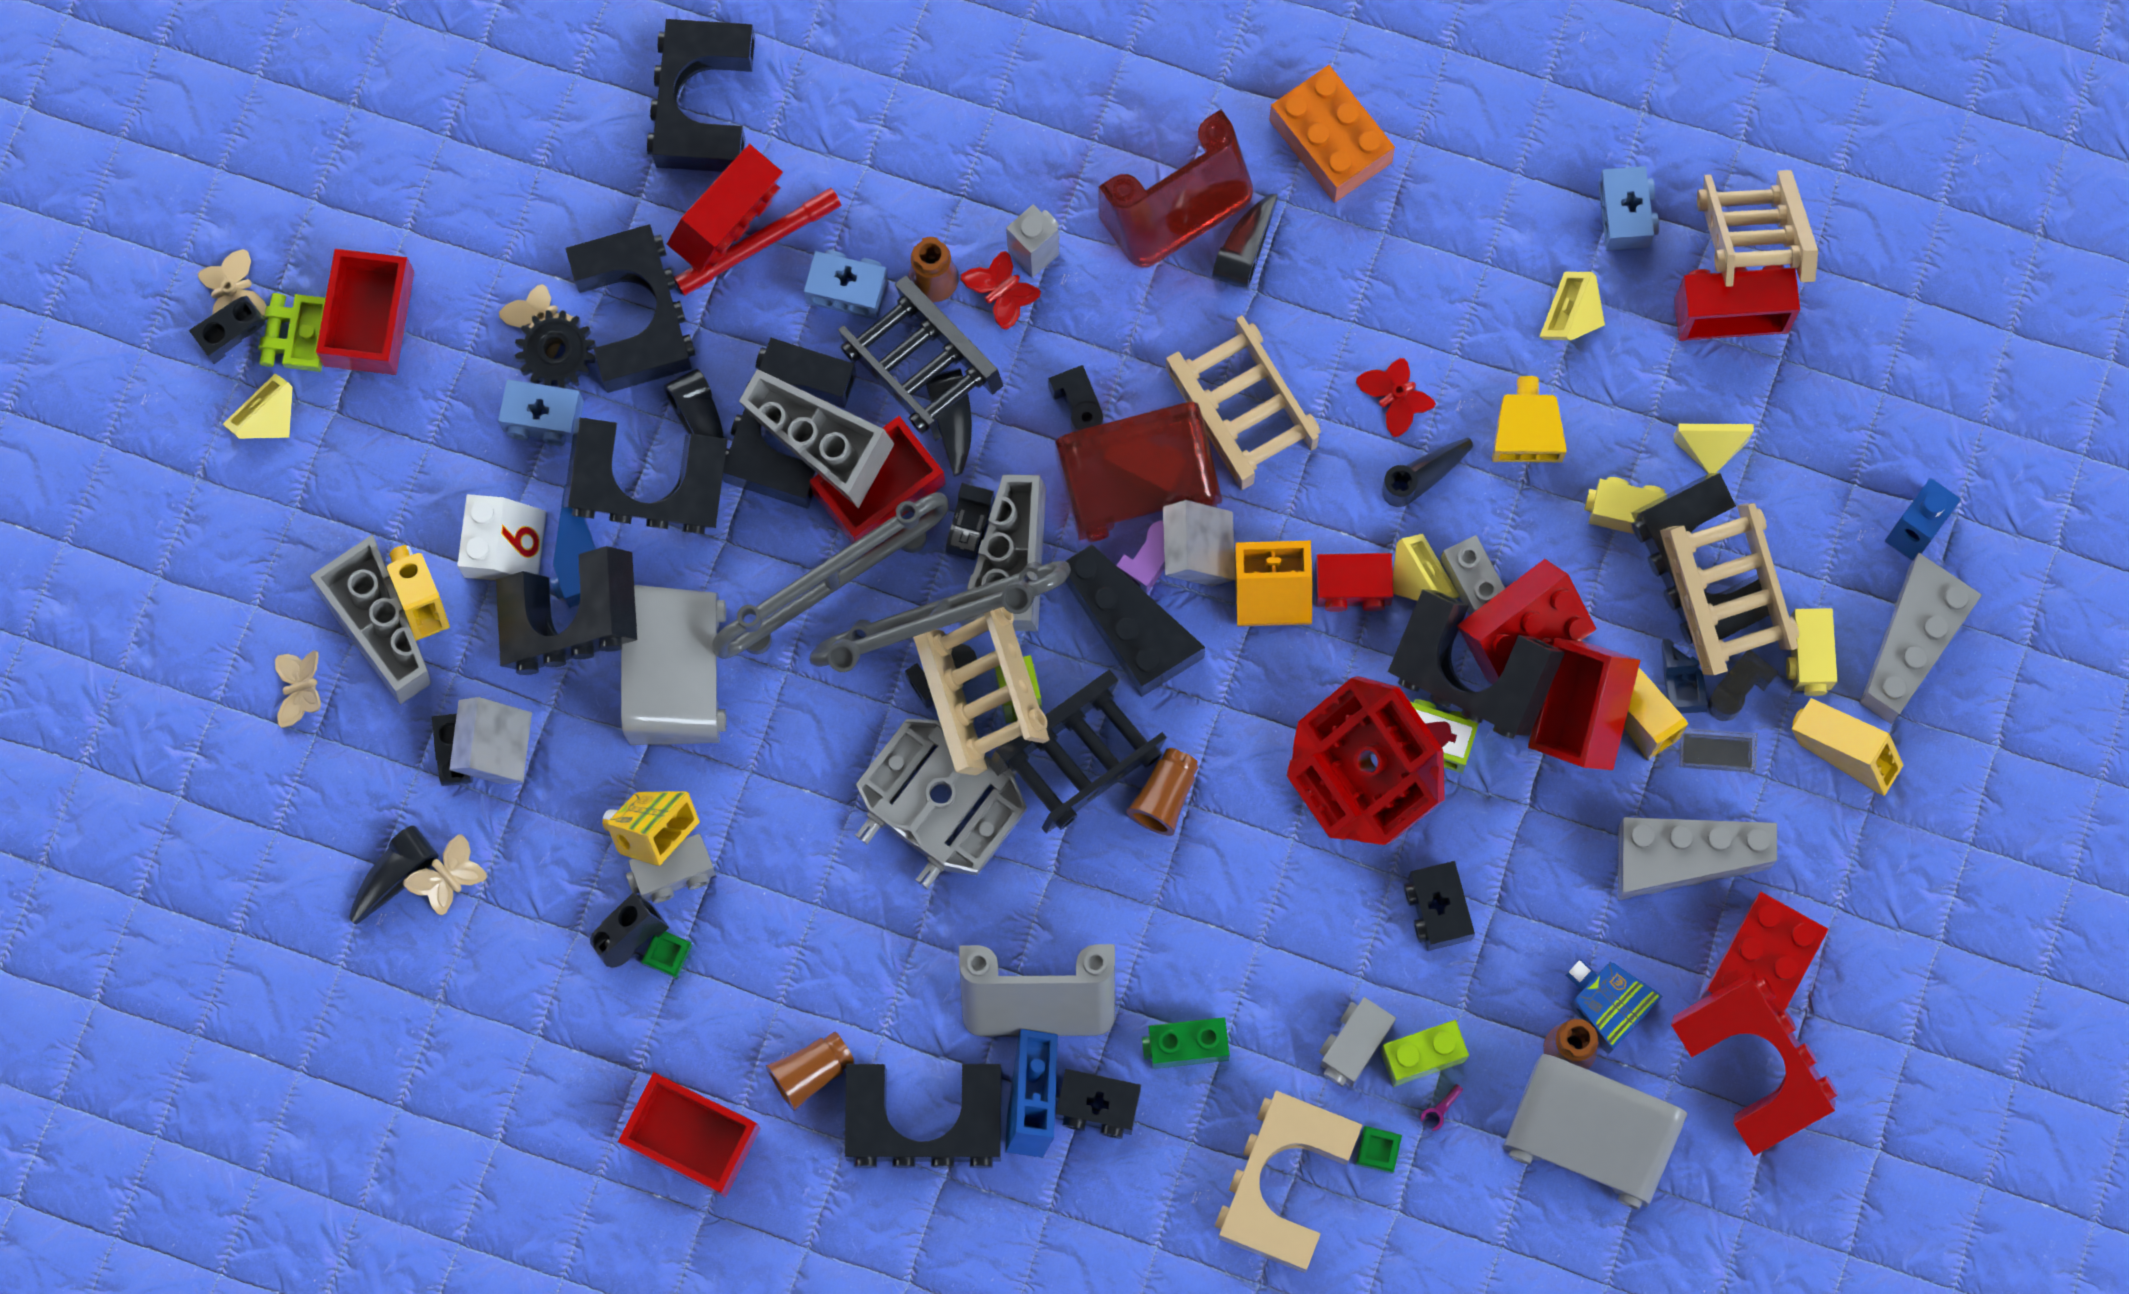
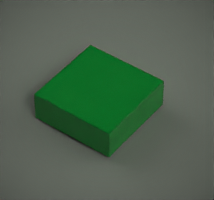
[641,931,693,979]
[1355,1126,1402,1174]

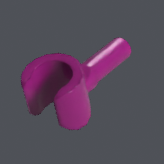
[1421,1084,1463,1131]

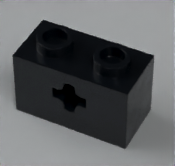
[1404,861,1475,951]
[1056,1069,1141,1139]

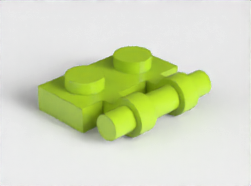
[258,293,326,372]

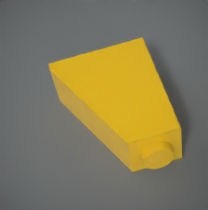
[1624,668,1688,761]
[1792,698,1904,796]

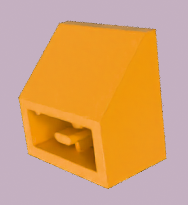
[1234,540,1312,627]

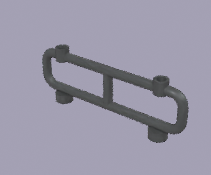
[712,492,949,659]
[809,561,1071,672]

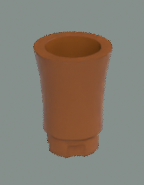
[908,237,959,302]
[1126,748,1199,836]
[1543,1019,1598,1070]
[765,1031,854,1111]

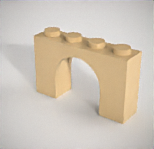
[1214,1091,1362,1273]

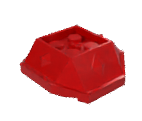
[1286,676,1445,845]

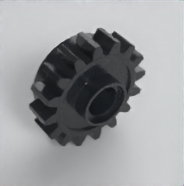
[515,310,596,389]

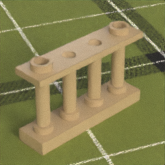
[1697,170,1818,286]
[1166,315,1321,491]
[1660,503,1799,676]
[913,596,1050,775]

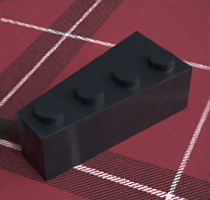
[1065,545,1205,697]

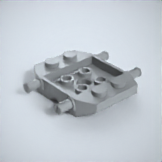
[855,719,1027,890]

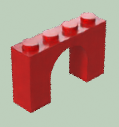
[1671,971,1838,1156]

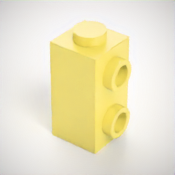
[1584,477,1667,534]
[1786,608,1837,696]

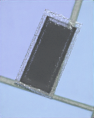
[1679,728,1758,773]

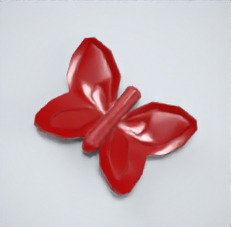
[960,251,1041,330]
[1356,358,1436,437]

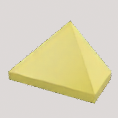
[1540,272,1605,340]
[222,373,293,439]
[1674,424,1754,474]
[1393,533,1460,601]

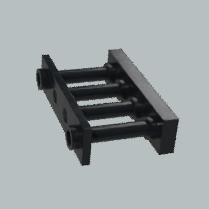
[838,275,1004,441]
[989,669,1167,834]

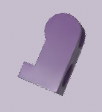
[1116,521,1165,594]

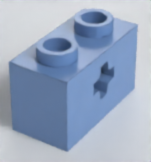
[1598,166,1659,251]
[804,250,888,320]
[498,379,584,446]

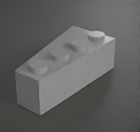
[739,369,894,508]
[959,475,1046,631]
[310,534,431,705]
[1860,553,1982,724]
[1618,817,1777,901]

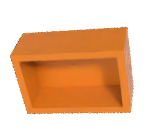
[1269,65,1395,203]

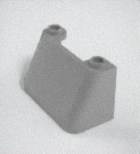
[621,585,727,745]
[959,944,1115,1037]
[1502,1054,1687,1210]

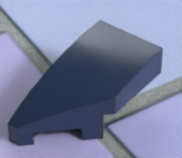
[1662,639,1708,714]

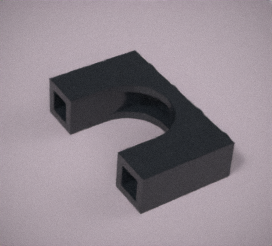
[647,19,756,172]
[565,224,696,393]
[723,338,857,509]
[563,417,728,534]
[1631,473,1770,647]
[496,546,637,675]
[1388,589,1565,739]
[845,1064,1002,1168]

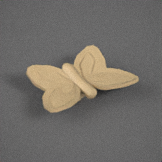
[198,249,266,316]
[499,284,581,359]
[275,650,321,728]
[403,834,487,915]

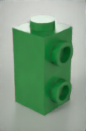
[1142,1017,1230,1069]

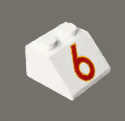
[457,494,547,580]

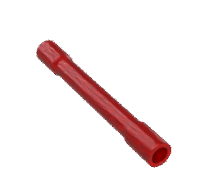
[673,187,842,296]

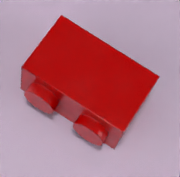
[1315,553,1393,612]

